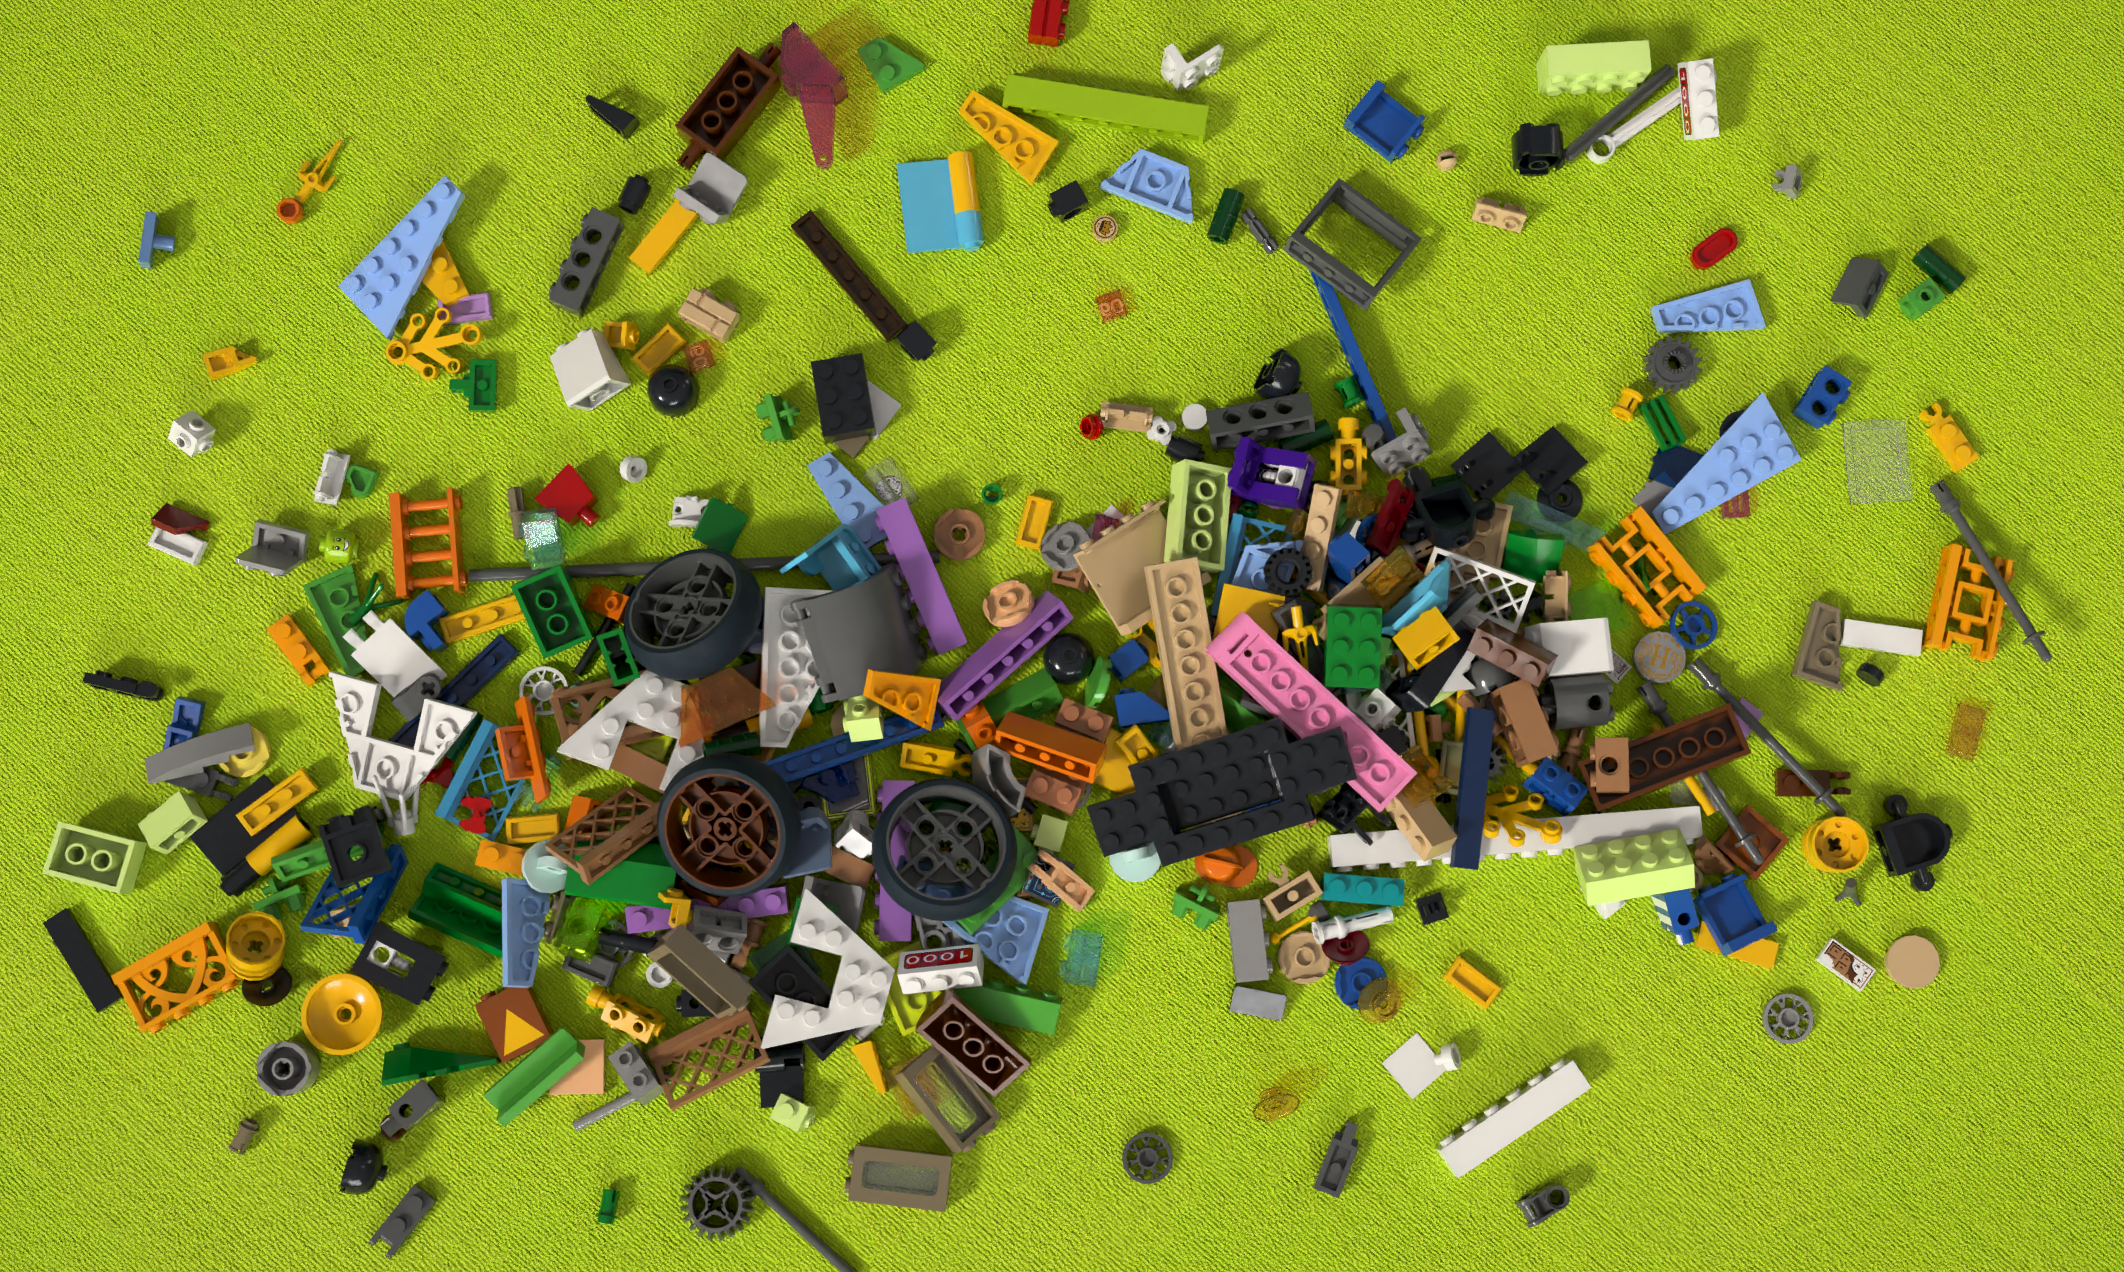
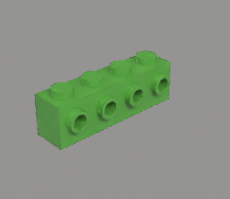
[953,979,1062,1035]

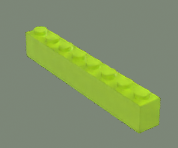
[1002,73,1209,144]

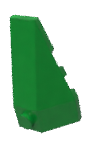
[382,1042,502,1086]

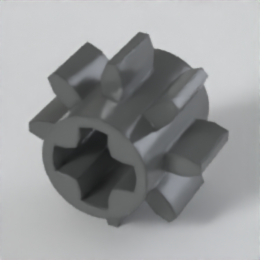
[1482,589,1515,620]

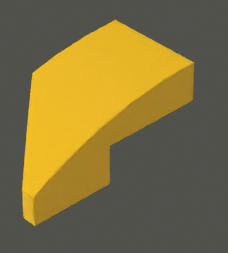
[202,346,257,381]

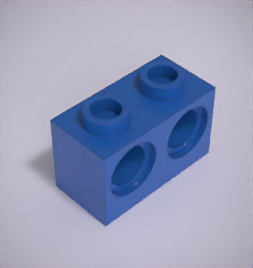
[1791,365,1852,429]

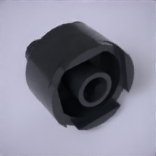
[1511,123,1565,177]

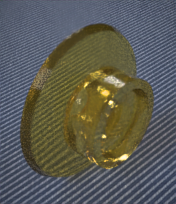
[1358,978,1402,1024]
[1253,1086,1300,1121]

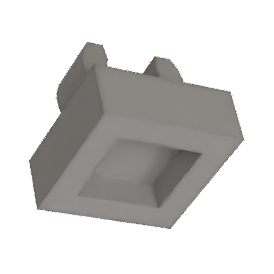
[1772,164,1803,199]

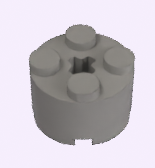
[256,1040,321,1096]

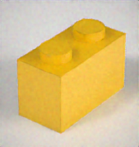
[1392,606,1460,671]

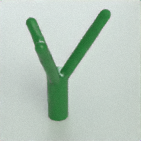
[1618,546,1658,604]
[348,572,403,627]

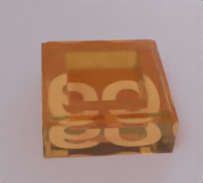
[1095,289,1128,323]
[683,340,716,373]

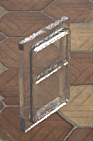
[1842,419,1913,504]

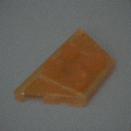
[679,667,776,748]

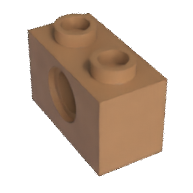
[1590,737,1630,793]

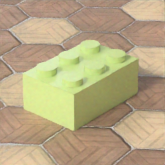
[42,821,147,894]

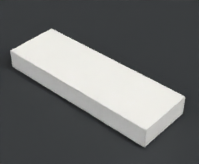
[1840,619,1923,657]

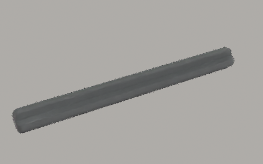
[1564,64,1675,162]

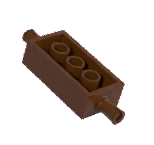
[675,42,782,171]

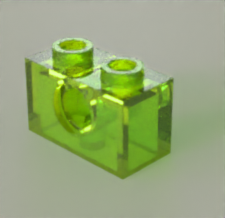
[554,897,612,964]

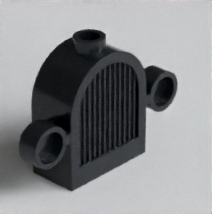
[1400,479,1495,548]
[1871,794,1953,892]

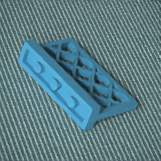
[1210,513,1294,618]
[435,719,543,842]

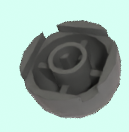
[1464,655,1518,696]

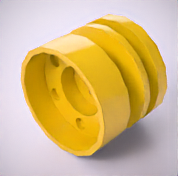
[1801,816,1869,873]
[226,912,285,981]

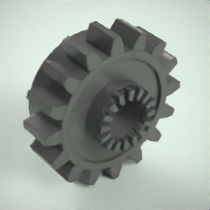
[1643,336,1702,394]

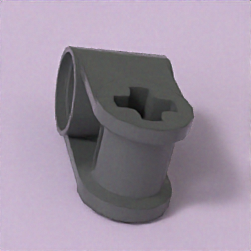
[390,673,442,721]
[1515,1182,1570,1228]

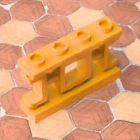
[1587,506,1707,629]
[1922,543,2015,662]

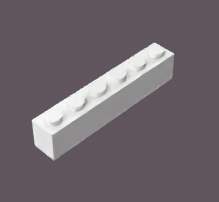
[1436,1058,1591,1178]

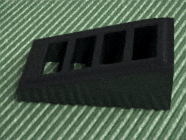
[585,94,640,139]

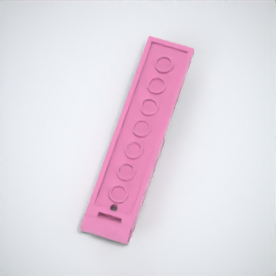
[1204,611,1417,813]

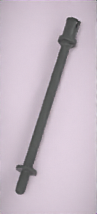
[1929,480,2052,662]
[1687,656,1846,817]
[1636,680,1764,865]

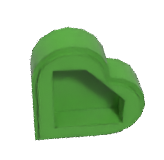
[346,464,380,498]

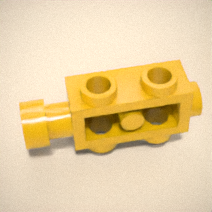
[1330,417,1367,498]
[586,984,666,1043]

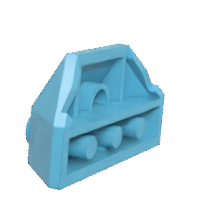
[1381,557,1451,636]

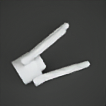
[372,775,420,836]

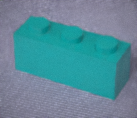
[1319,873,1405,907]

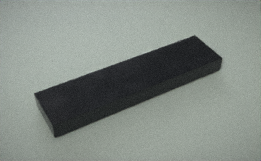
[43,908,124,1013]

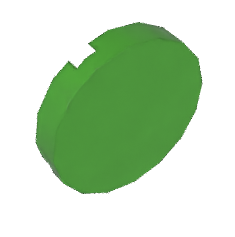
[1083,656,1112,709]

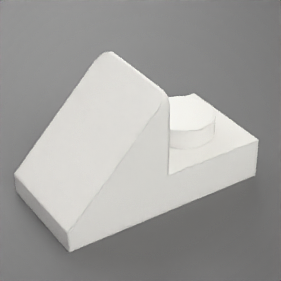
[1440,650,1476,692]

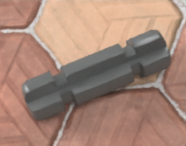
[1241,208,1279,255]

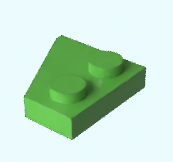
[857,37,925,94]

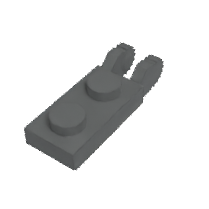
[164,767,240,801]

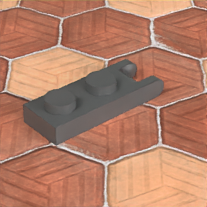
[368,1183,437,1260]

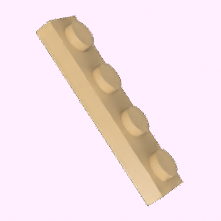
[1297,483,1343,592]

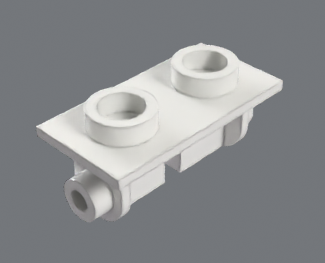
[313,449,351,506]

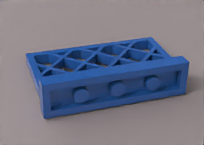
[300,844,409,944]

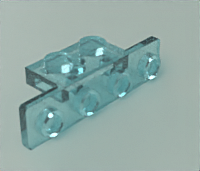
[1504,491,1605,553]

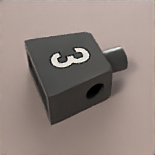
[380,1079,445,1137]

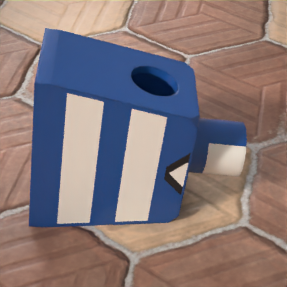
[1650,889,1699,945]

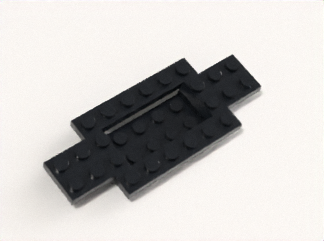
[1087,717,1358,867]

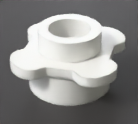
[1147,416,1176,445]

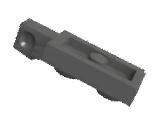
[1313,1120,1359,1198]

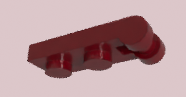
[1365,478,1416,556]

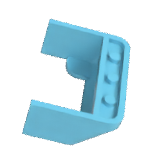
[779,524,881,591]

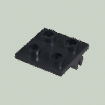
[1513,426,1588,495]
[1450,432,1524,499]
[1316,782,1392,846]

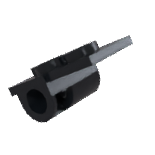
[754,1037,806,1108]

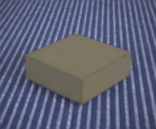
[833,436,870,459]

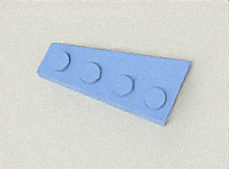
[1650,279,1766,333]
[807,452,888,550]
[502,878,550,988]

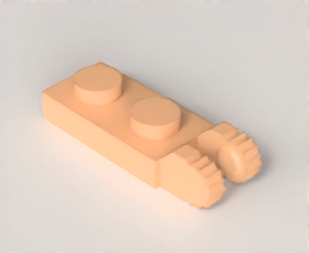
[1028,850,1095,913]

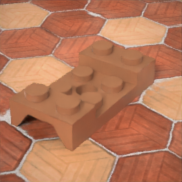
[1025,698,1115,817]

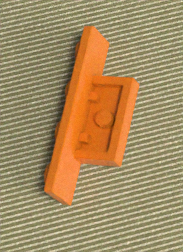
[495,695,551,804]

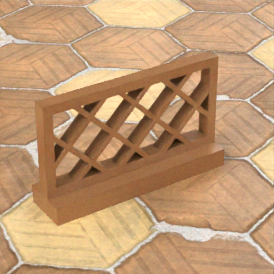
[545,785,660,885]
[647,1006,771,1111]

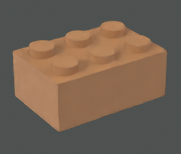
[1488,679,1559,768]

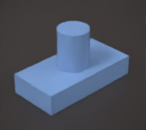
[138,211,176,269]

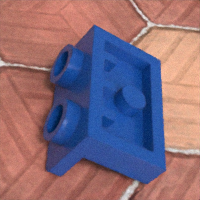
[1522,757,1588,816]

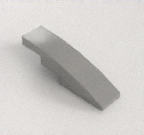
[145,723,255,784]

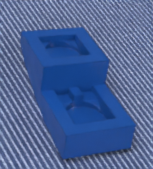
[164,696,206,750]

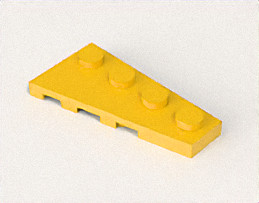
[959,90,1059,186]

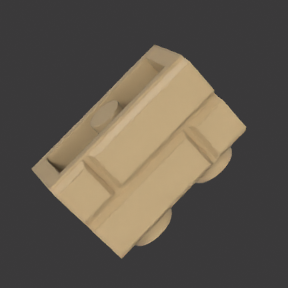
[678,287,741,343]

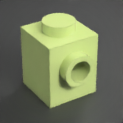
[1030,814,1068,854]

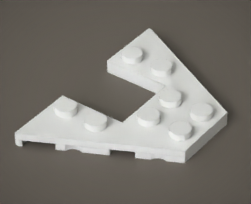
[557,670,712,807]
[329,671,478,801]
[760,889,895,1049]

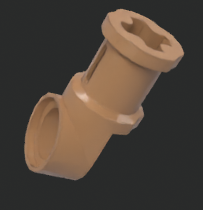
[729,918,769,970]

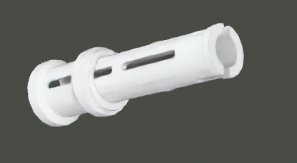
[1312,906,1394,945]

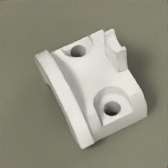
[669,495,709,528]

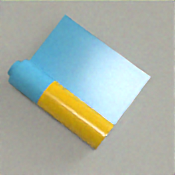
[896,151,984,254]

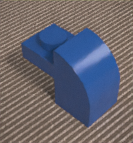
[404,590,450,653]

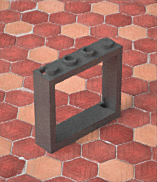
[1283,178,1422,311]

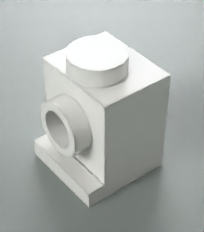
[834,814,874,859]

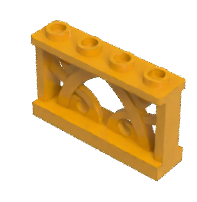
[111,922,243,1034]

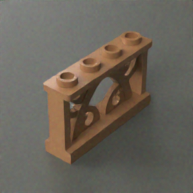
[550,667,664,760]

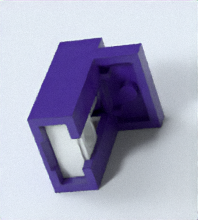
[1227,436,1317,511]

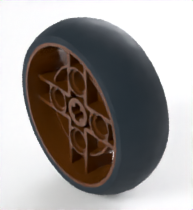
[657,753,802,897]

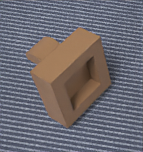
[1424,714,1451,742]

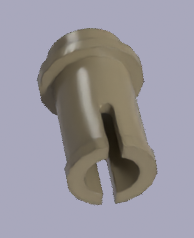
[228,1117,259,1155]

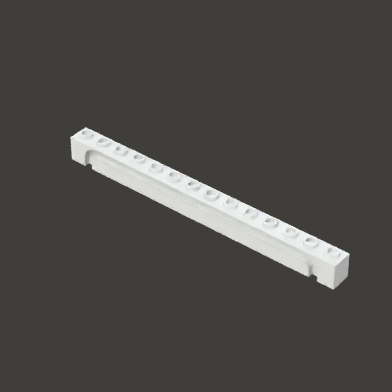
[1327,806,1703,873]

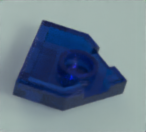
[801,761,860,804]

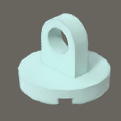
[521,840,568,893]
[1109,842,1161,882]

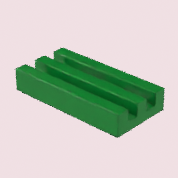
[1639,395,1687,452]

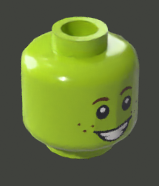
[319,528,360,564]

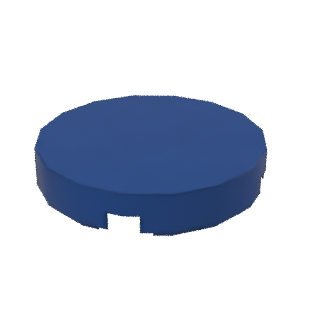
[1334,957,1388,1010]

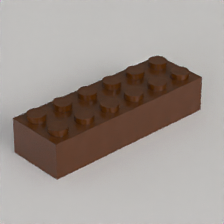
[1578,703,1751,813]

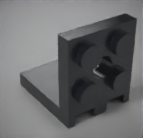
[318,805,392,888]

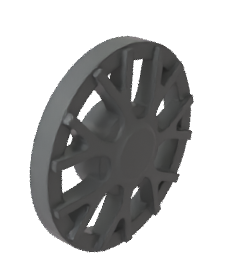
[1122,1132,1173,1184]

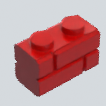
[1028,0,1070,47]

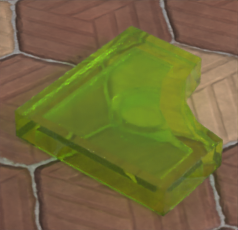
[1568,579,1630,634]

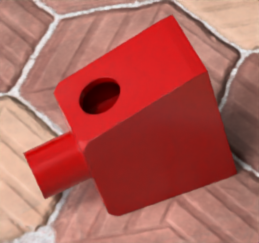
[534,463,600,528]

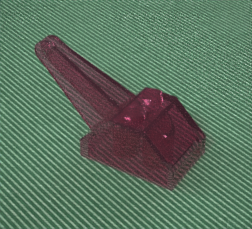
[779,22,848,170]

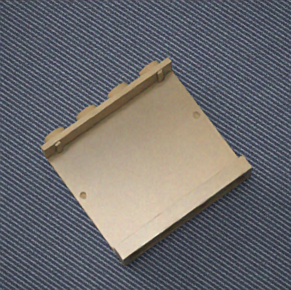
[1073,499,1212,636]

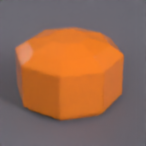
[277,198,304,225]

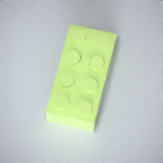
[1536,40,1652,96]
[1164,459,1232,575]
[1574,828,1695,906]

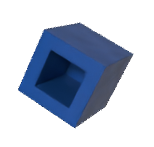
[1108,639,1149,683]

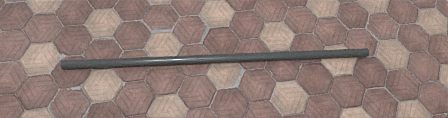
[468,550,940,582]

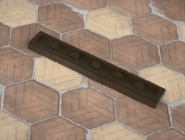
[791,210,907,343]

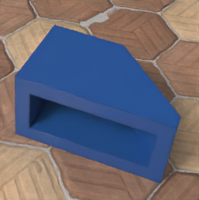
[1114,688,1170,729]

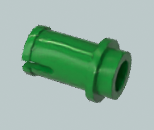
[596,1189,620,1224]

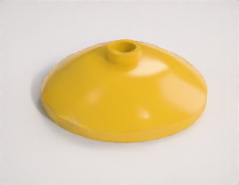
[301,973,383,1055]

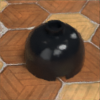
[1253,348,1302,399]
[647,364,700,417]
[1043,632,1095,686]
[339,1138,388,1195]

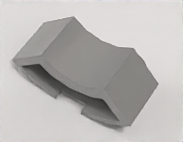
[971,744,1027,817]

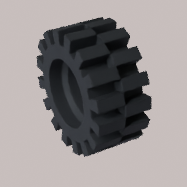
[1263,548,1312,597]

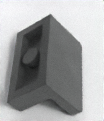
[1831,257,1889,318]

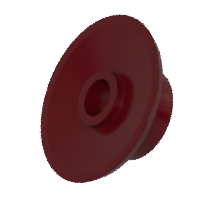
[1321,930,1370,966]

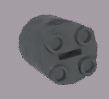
[1538,673,1615,730]

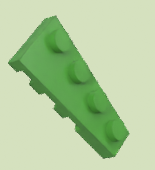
[303,563,368,677]
[957,826,1038,935]

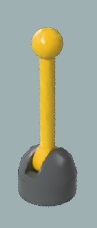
[1270,900,1330,944]

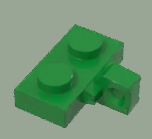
[449,359,498,413]

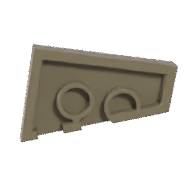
[1791,600,1843,692]

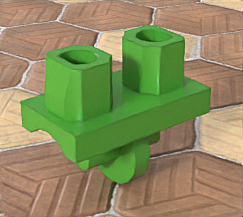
[755,393,801,443]
[252,875,308,920]
[1171,882,1221,930]

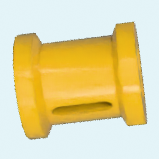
[1611,387,1644,422]

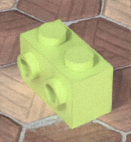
[843,695,884,742]
[138,791,208,855]

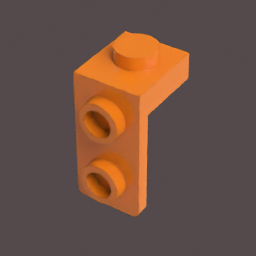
[583,584,630,624]
[961,700,997,749]

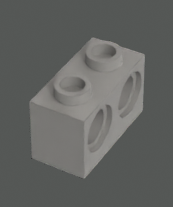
[686,905,747,954]
[608,1041,664,1106]

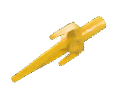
[294,139,343,205]
[1282,605,1320,672]

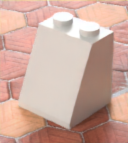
[550,328,631,411]
[1524,618,1614,678]

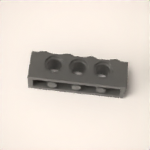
[549,207,625,318]
[1206,392,1316,451]

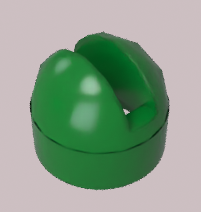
[982,483,1003,505]
[1238,500,1259,519]
[1424,701,1447,721]

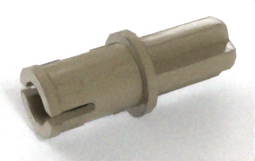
[507,487,530,540]

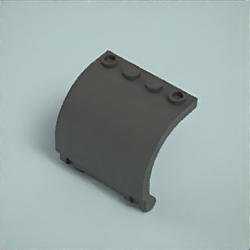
[789,563,927,703]

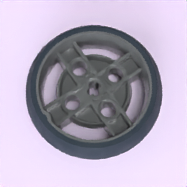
[624,549,762,680]
[872,778,1017,921]

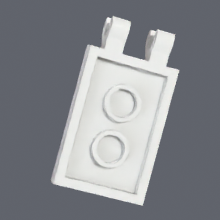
[343,610,447,697]

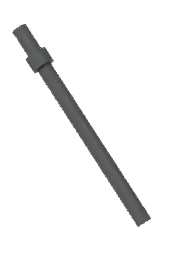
[736,1165,856,1272]

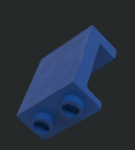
[1343,80,1426,163]
[1693,873,1778,957]

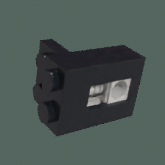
[350,921,450,1006]

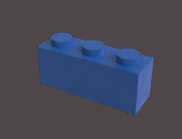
[1328,531,1370,586]

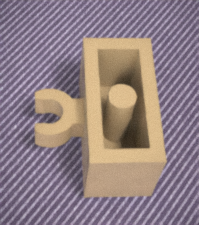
[1261,864,1323,922]

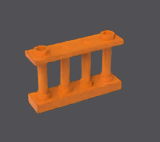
[389,487,469,600]

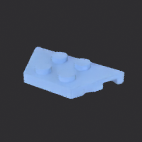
[1100,149,1193,224]
[1231,540,1304,596]

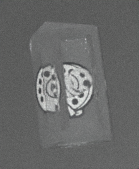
[864,456,919,506]

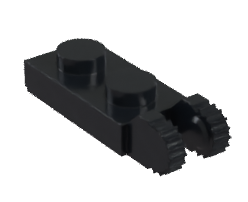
[83,670,164,702]

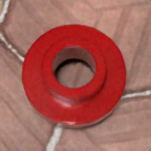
[1080,414,1103,440]

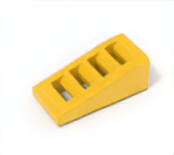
[851,1039,889,1094]

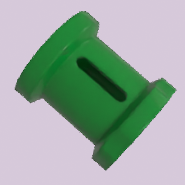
[1333,376,1365,409]

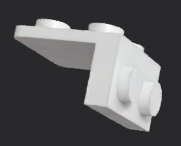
[1160,43,1224,92]

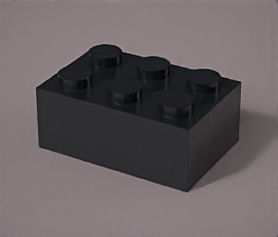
[811,353,877,444]

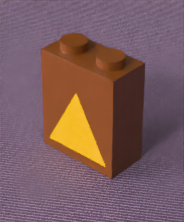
[475,986,554,1063]

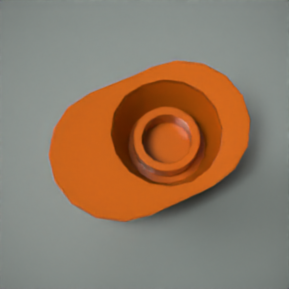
[1195,845,1257,887]

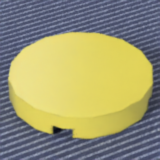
[219,726,271,778]

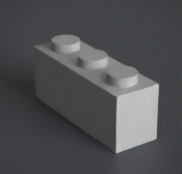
[1226,899,1273,983]

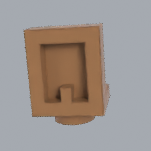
[1051,566,1091,594]

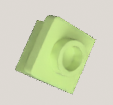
[769,1093,816,1132]

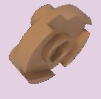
[934,509,986,562]

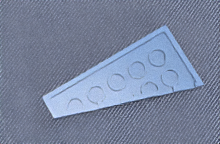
[338,175,465,340]
[1650,392,1802,535]
[896,855,1049,986]

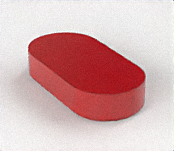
[1690,228,1738,270]

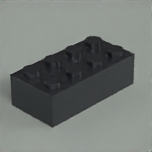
[748,944,857,1061]

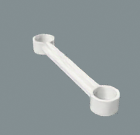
[1586,70,1717,164]

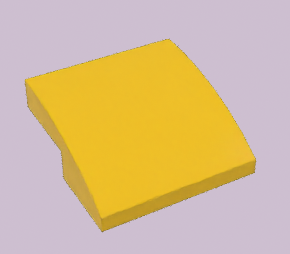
[1094,729,1159,795]

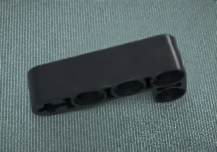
[1385,619,1475,713]

